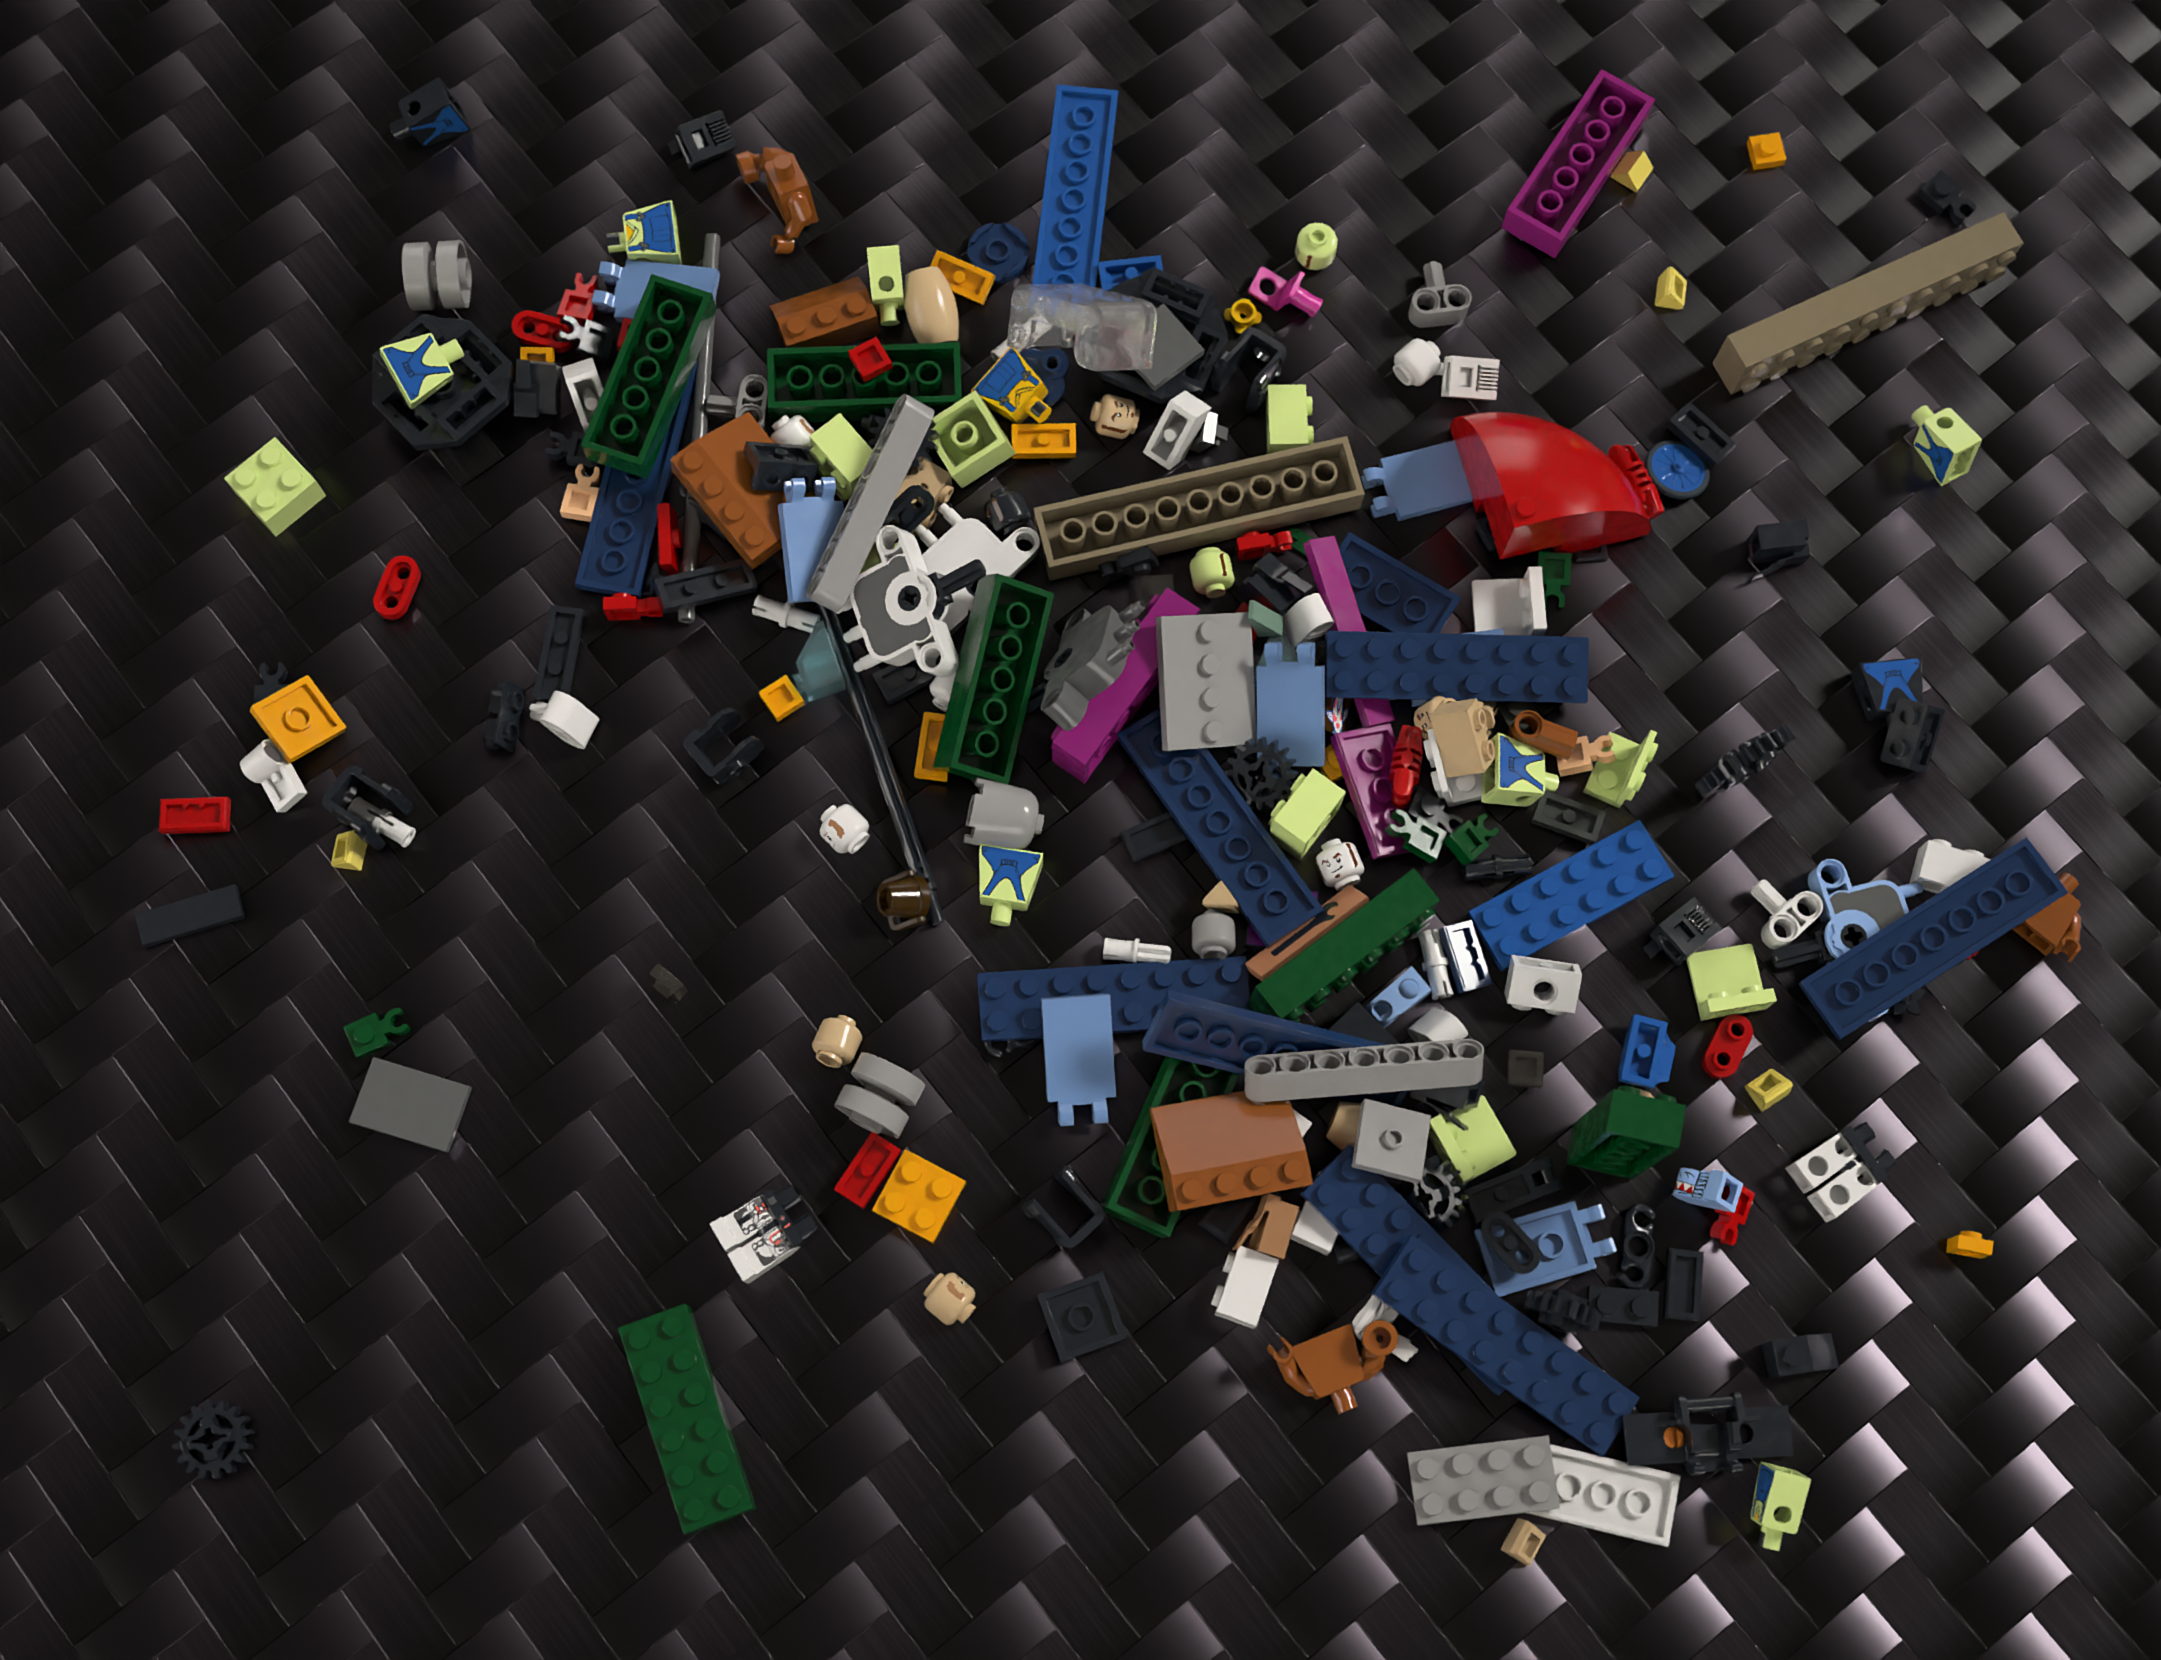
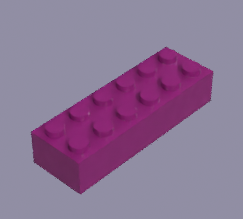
[1501,69,1655,258]
[1051,587,1200,784]

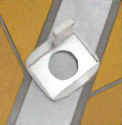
[1352,1295,1418,1362]

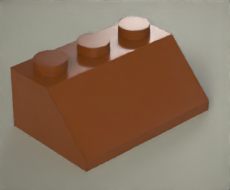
[769,276,880,348]

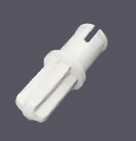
[1103,938,1171,964]

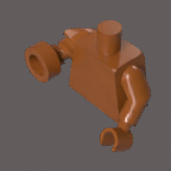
[735,148,819,254]
[2013,872,2081,963]
[1267,1320,1398,1414]

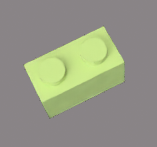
[1265,385,1314,454]

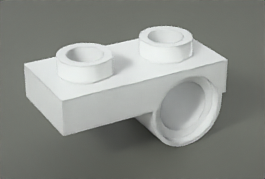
[240,738,307,812]

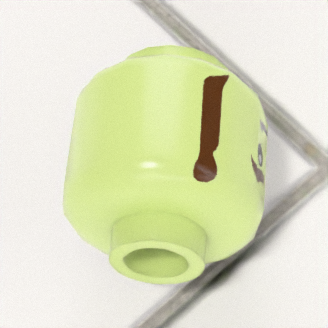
[1295,223,1338,270]
[1189,547,1235,598]

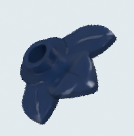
[1019,348,1070,407]

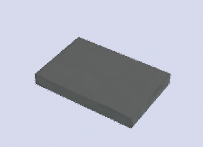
[349,1057,472,1153]

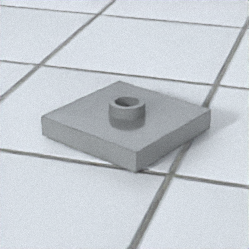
[1352,1099,1431,1184]

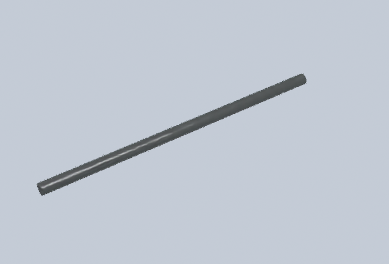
[678,233,720,623]

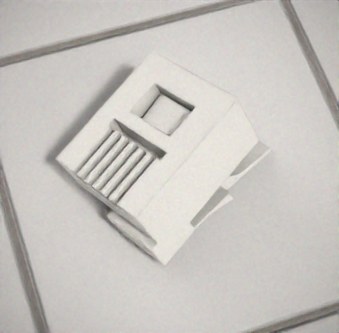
[1435,356,1500,401]

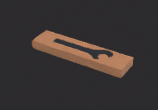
[1245,885,1370,982]

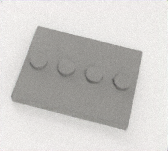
[1155,612,1257,751]

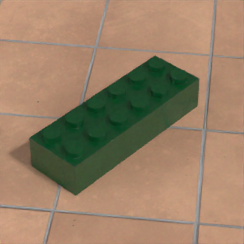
[581,274,717,479]
[767,342,962,424]
[933,573,1054,784]
[1247,869,1440,1023]
[1100,1056,1239,1238]
[1565,1086,1686,1180]
[618,1303,757,1535]

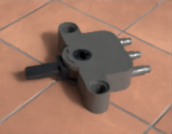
[1026,601,1145,731]

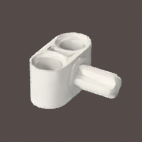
[1282,593,1334,652]
[529,691,599,749]
[1751,879,1823,949]
[1408,1007,1468,1043]

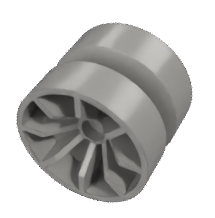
[402,240,472,311]
[834,1052,926,1138]

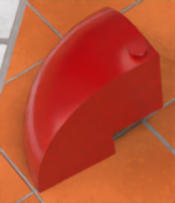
[1449,412,1651,559]

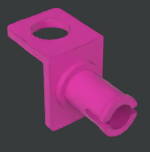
[1248,267,1323,317]

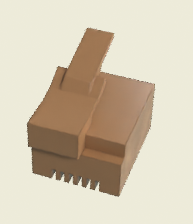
[1232,1193,1299,1260]

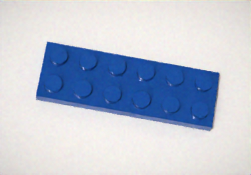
[1467,820,1675,972]

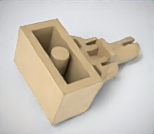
[1429,698,1498,778]

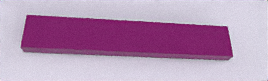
[1303,536,1395,728]

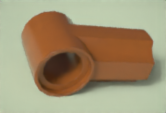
[1508,710,1578,761]

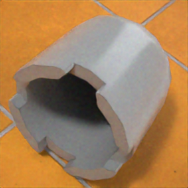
[963,777,1044,850]

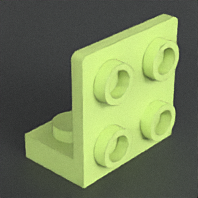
[1583,730,1658,808]
[1686,944,1777,1020]
[1428,1096,1516,1182]

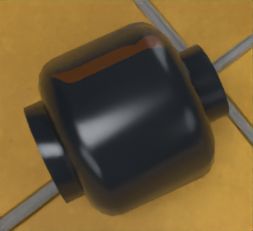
[984,487,1031,538]

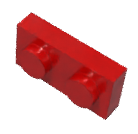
[834,1132,902,1210]

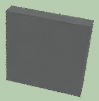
[1113,304,1204,391]

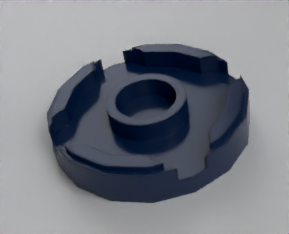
[967,223,1030,284]

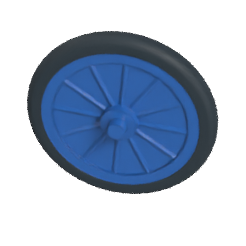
[1644,440,1710,499]

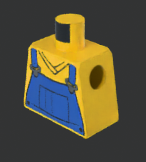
[971,346,1051,424]

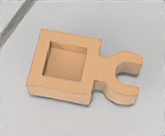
[560,464,602,522]
[1556,735,1616,777]

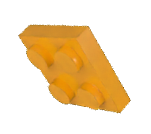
[250,675,347,764]
[872,1149,966,1244]

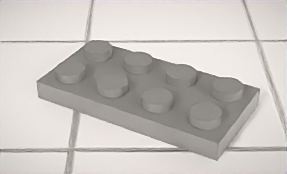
[1407,1436,1560,1526]

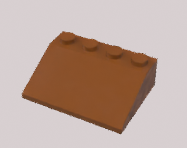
[670,412,816,570]
[1150,1091,1313,1212]

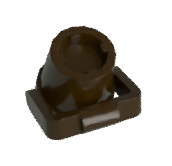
[876,870,931,931]

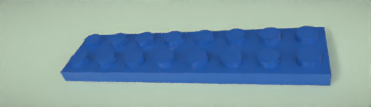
[1029,84,1118,320]

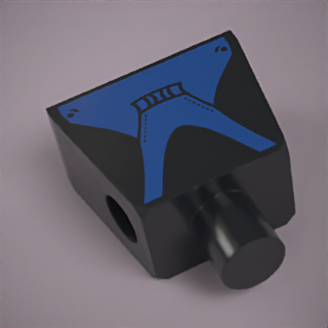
[389,77,471,146]
[1850,657,1923,730]

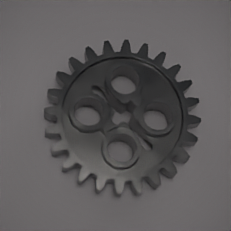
[1694,724,1796,798]

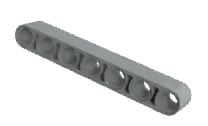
[806,394,934,612]
[1245,1039,1484,1102]

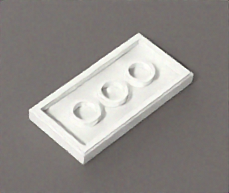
[1528,1444,1681,1547]

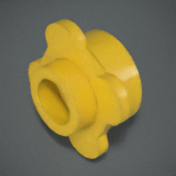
[1224,299,1262,334]

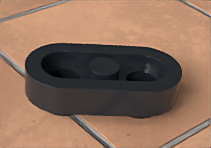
[881,485,935,543]
[1480,1212,1540,1275]

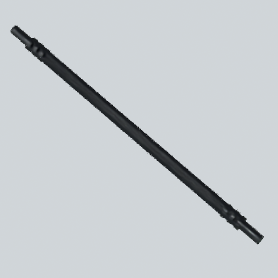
[817,603,945,926]

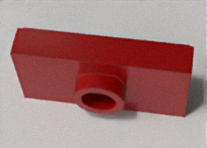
[657,503,683,576]
[159,797,231,834]

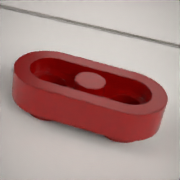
[511,310,575,353]
[373,556,421,620]
[1702,1014,1753,1079]

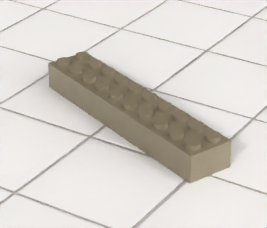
[1713,212,2023,394]
[1033,436,1365,581]

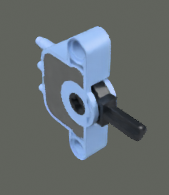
[1771,859,1923,1022]

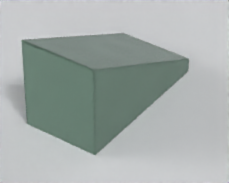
[1248,600,1283,637]

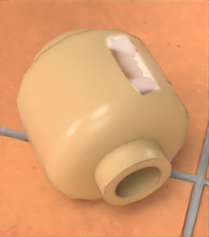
[923,1273,976,1325]

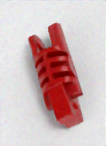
[1608,445,1664,521]
[1389,725,1423,809]

